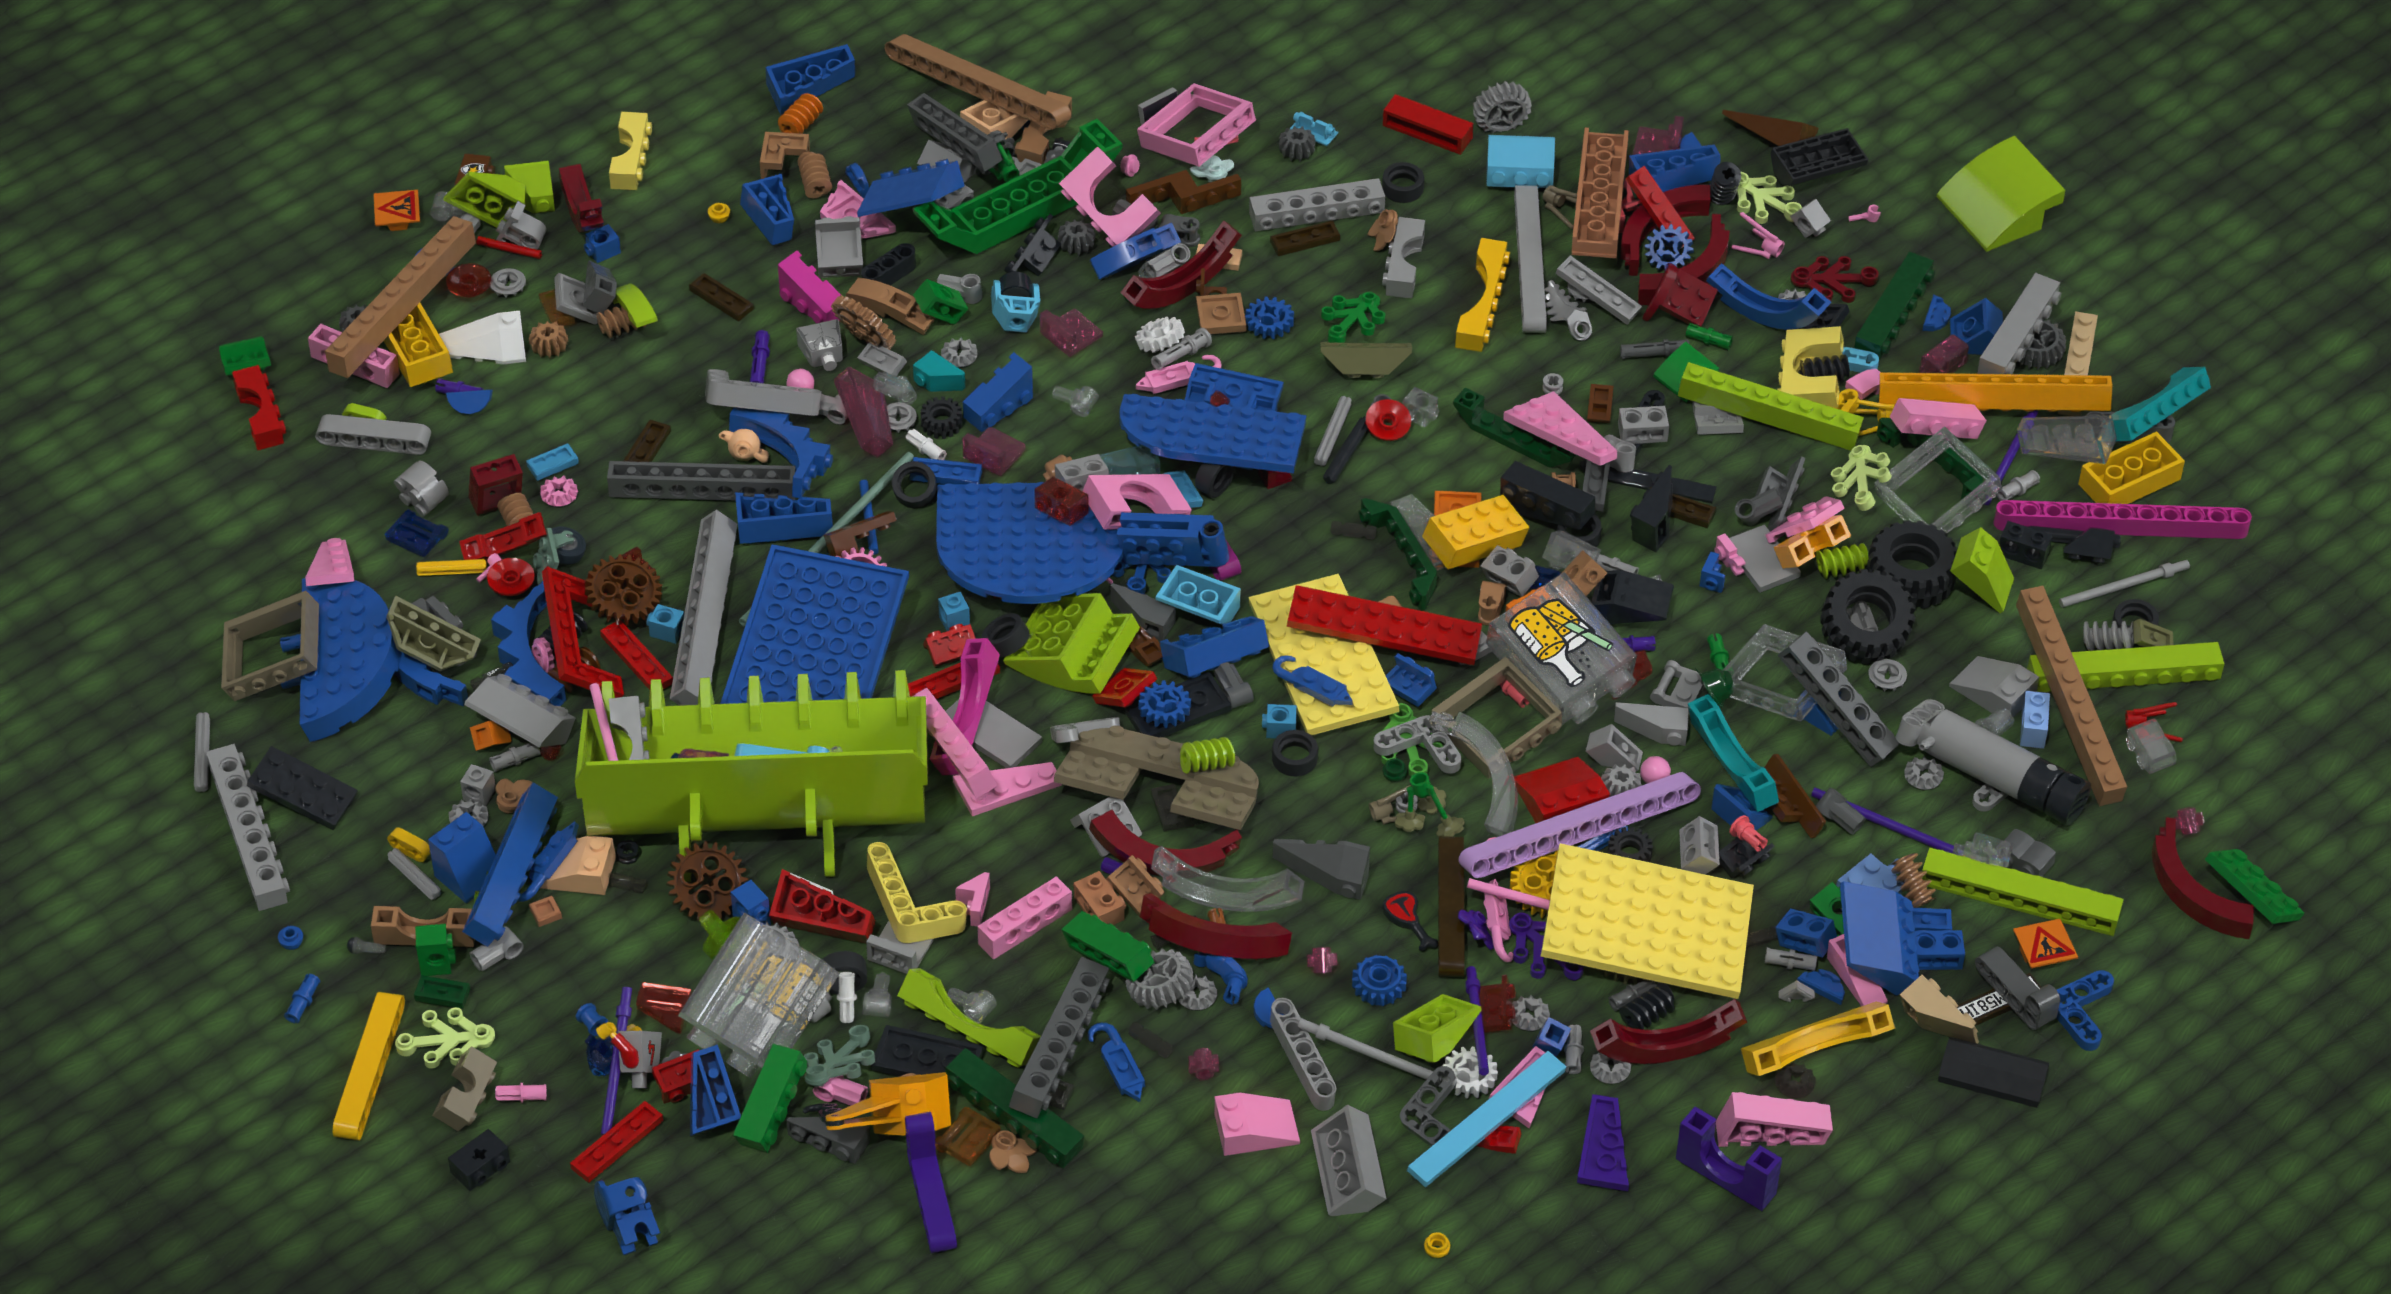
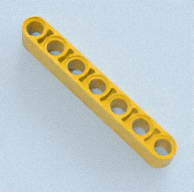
[332,992,405,1140]

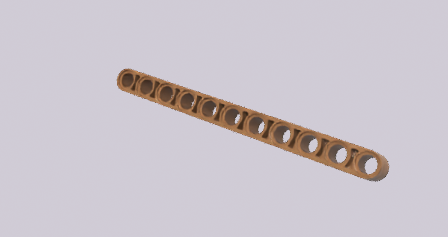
[885,34,1071,129]

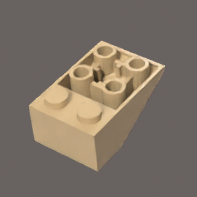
[1900,975,1979,1044]

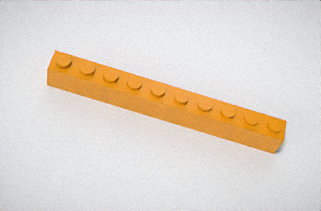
[1879,372,2112,412]

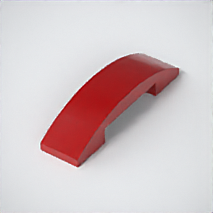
[459,512,547,560]

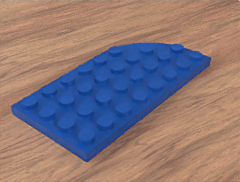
[1119,394,1306,473]

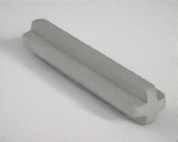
[388,848,441,900]

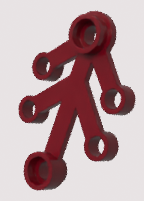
[1791,256,1879,303]

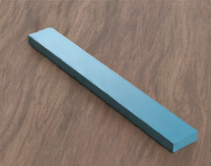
[1407,1051,1566,1187]

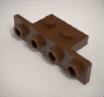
[1764,754,1826,838]

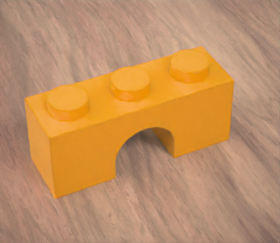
[1773,515,1851,568]

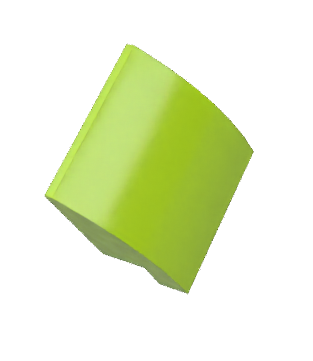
[1936,136,2065,252]
[1003,593,1140,694]

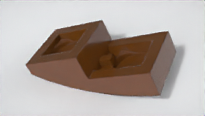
[1587,384,1614,423]
[1128,624,1163,667]

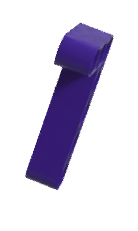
[905,1111,957,1253]

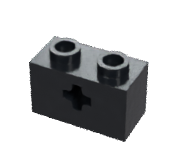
[448,1129,510,1191]

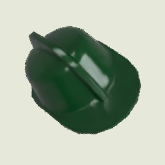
[1695,668,1734,707]

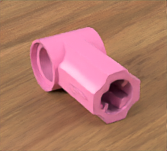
[813,1075,868,1106]

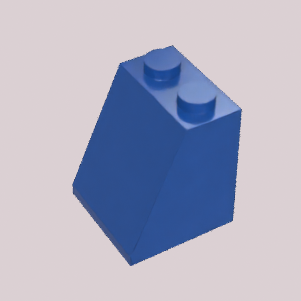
[428,812,496,904]

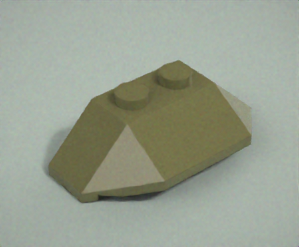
[1320,342,1412,378]
[386,595,481,671]

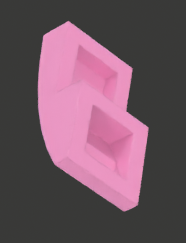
[1845,369,1880,400]

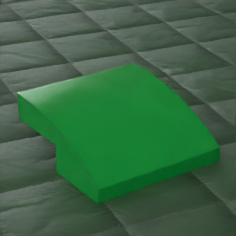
[1653,342,1720,403]

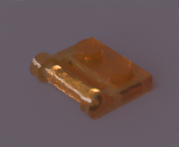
[935,1107,1001,1166]

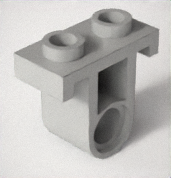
[496,201,547,249]

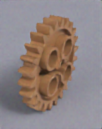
[831,295,897,350]

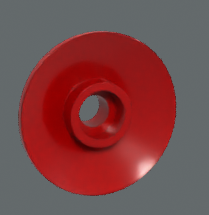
[1365,399,1411,441]
[487,558,535,596]

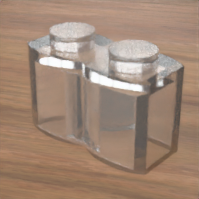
[2125,718,2176,774]

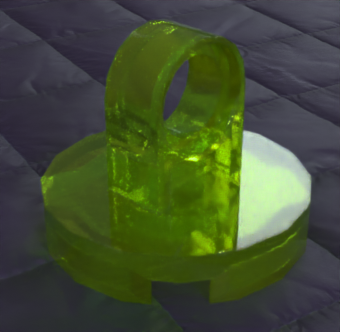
[699,910,748,959]

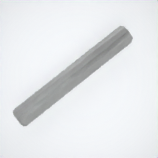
[1314,396,1352,466]
[194,712,210,792]

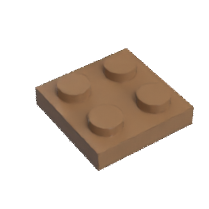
[1196,293,1246,334]

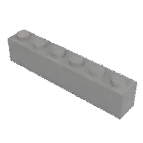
[1977,273,2061,374]

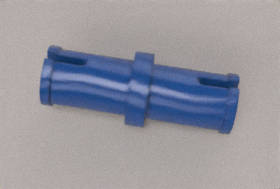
[284,974,321,1023]

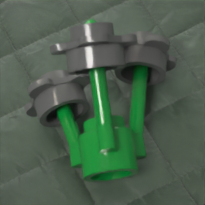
[974,130,1020,182]

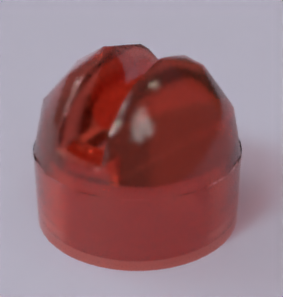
[1210,390,1230,407]
[540,745,561,760]

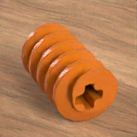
[778,93,823,134]

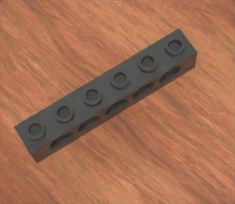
[907,93,1002,172]
[1777,631,1900,767]

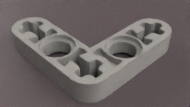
[1373,715,1461,774]
[1050,717,1120,743]

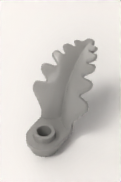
[1544,280,1592,341]

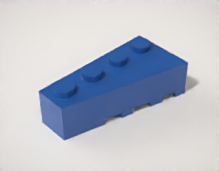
[766,44,855,115]
[1629,144,1720,192]

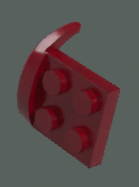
[1642,263,1718,327]

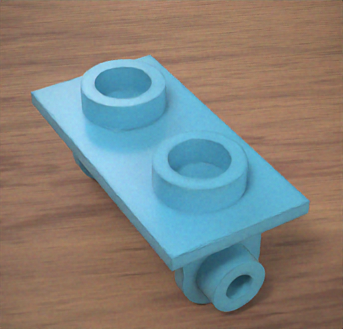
[1290,112,1338,146]

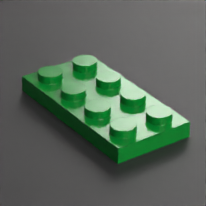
[2205,849,2305,924]

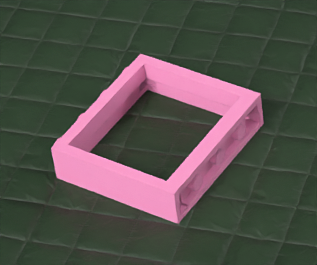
[1137,83,1256,167]

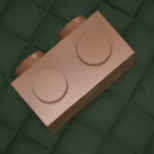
[1074,871,1126,925]

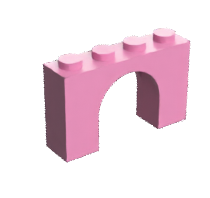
[1059,147,1161,247]
[1082,474,1192,529]

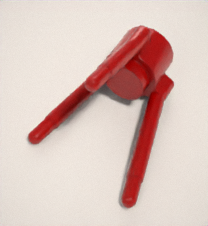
[2125,702,2183,742]

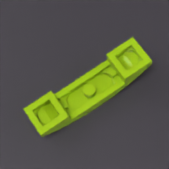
[612,283,658,328]

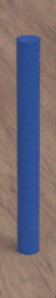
[859,480,879,555]

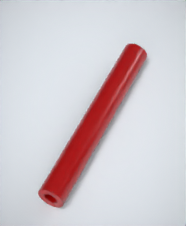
[476,236,542,259]

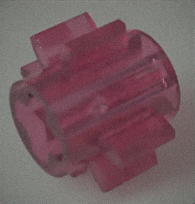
[2174,807,2205,835]
[1307,947,1338,973]
[1188,1048,1219,1080]

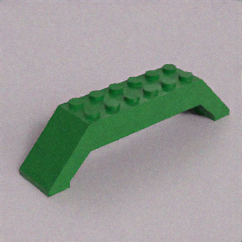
[913,119,1123,254]

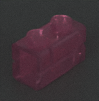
[1919,335,1969,373]

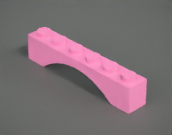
[912,688,997,799]

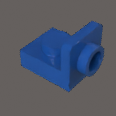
[1700,552,1725,593]

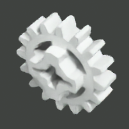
[1135,317,1185,353]
[1443,1047,1498,1098]

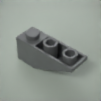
[583,260,617,314]
[1111,583,1176,641]
[786,1117,870,1164]

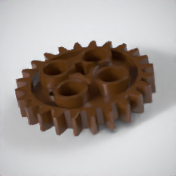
[584,554,662,625]
[666,841,748,923]

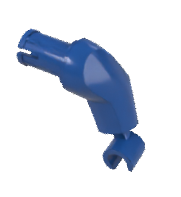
[1193,952,1248,1004]

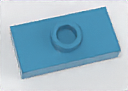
[526,443,579,481]
[1164,470,1203,508]

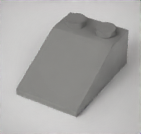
[1949,656,2039,723]

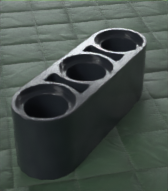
[861,243,916,286]

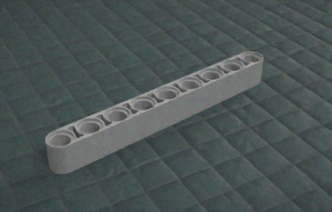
[1514,185,1546,333]

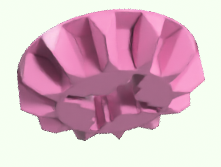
[540,476,578,506]
[531,637,555,673]

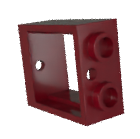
[469,454,523,515]

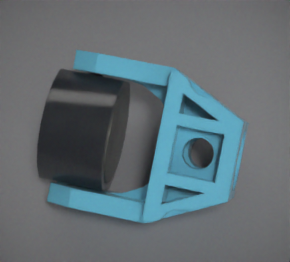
[991,272,1040,332]

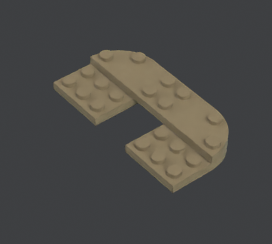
[1054,726,1259,830]

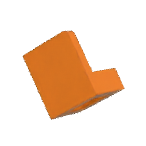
[470,721,512,751]

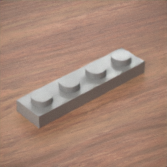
[1556,255,1642,325]

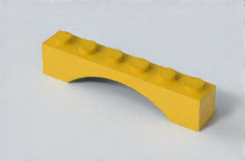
[1455,238,1510,352]
[1741,1001,1895,1076]

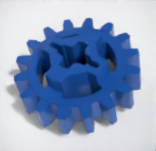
[1645,224,1694,271]
[1245,297,1294,339]
[1139,680,1191,728]

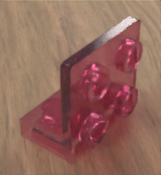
[1633,116,1684,155]
[1040,309,1103,357]

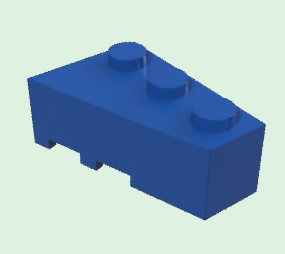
[740,174,794,245]
[963,352,1033,432]
[690,1045,741,1136]

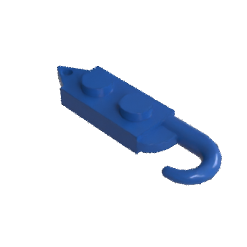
[1272,655,1353,707]
[517,822,579,902]
[1088,1022,1145,1102]

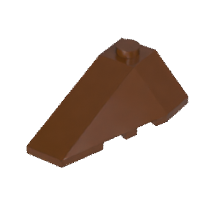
[1722,110,1819,146]

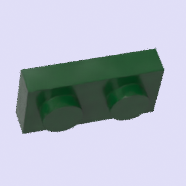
[414,975,471,1009]

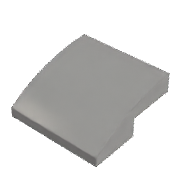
[1692,401,1744,434]

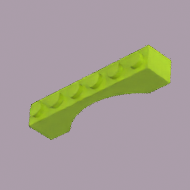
[897,968,1041,1067]

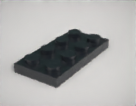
[1124,672,1231,738]
[247,746,358,830]
[871,1025,984,1087]

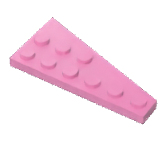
[1504,391,1617,466]

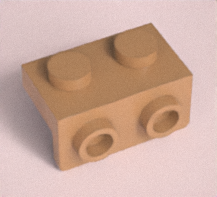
[1107,855,1165,916]

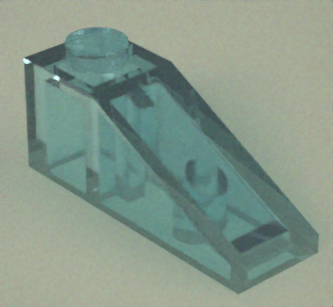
[1099,445,1160,475]

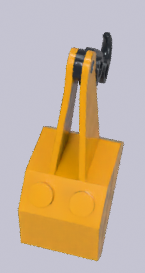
[803,1072,951,1136]

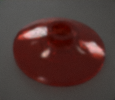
[446,263,491,297]

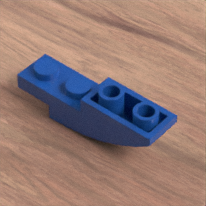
[1090,223,1181,280]
[394,652,468,707]

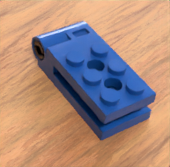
[1117,512,1230,567]

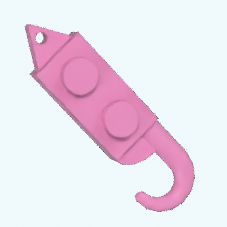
[1136,355,1222,394]
[1484,879,1513,963]

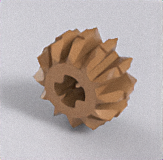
[529,320,568,359]

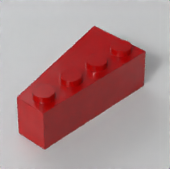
[769,869,876,944]

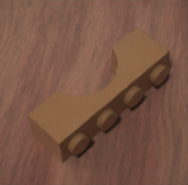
[1015,91,1072,164]
[371,906,475,947]

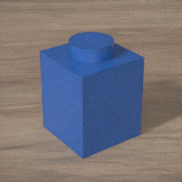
[1532,1017,1572,1057]

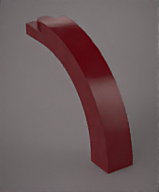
[558,164,604,233]
[1620,185,1710,276]
[1638,214,1730,305]
[1121,220,1242,309]
[1089,809,1242,877]
[2152,817,2254,939]
[1140,893,1292,959]
[1590,999,1747,1064]

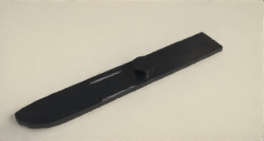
[1580,460,1717,504]

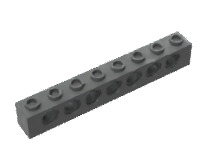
[607,461,796,500]
[1009,957,1110,1118]

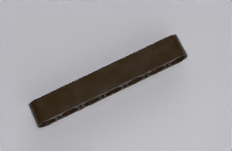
[1438,836,1464,977]

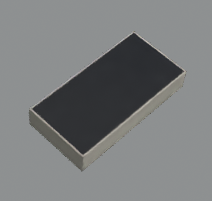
[1138,87,1178,125]

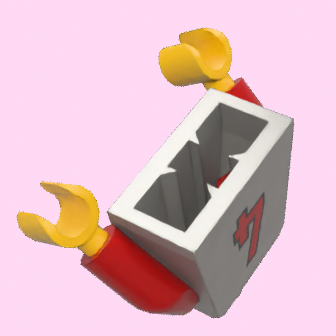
[596,1022,662,1088]

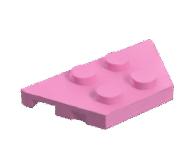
[820,180,896,239]
[1765,497,1845,543]

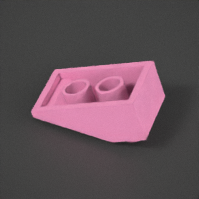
[1214,1093,1300,1156]

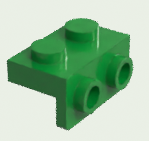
[219,336,271,376]

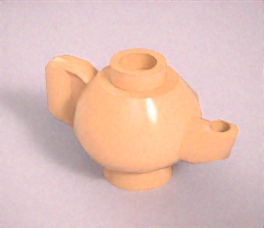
[719,429,769,463]

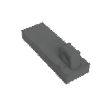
[1582,460,1610,514]

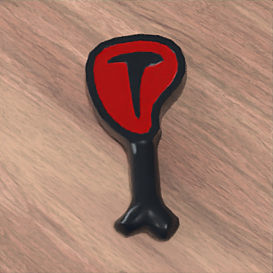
[1382,891,1438,951]

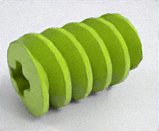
[1816,543,1869,579]
[1180,737,1235,774]

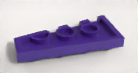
[1577,1094,1629,1191]

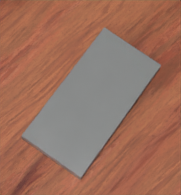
[945,699,1042,768]

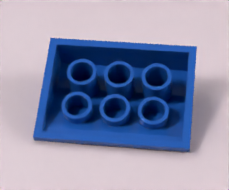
[857,159,965,217]
[1840,881,1919,996]

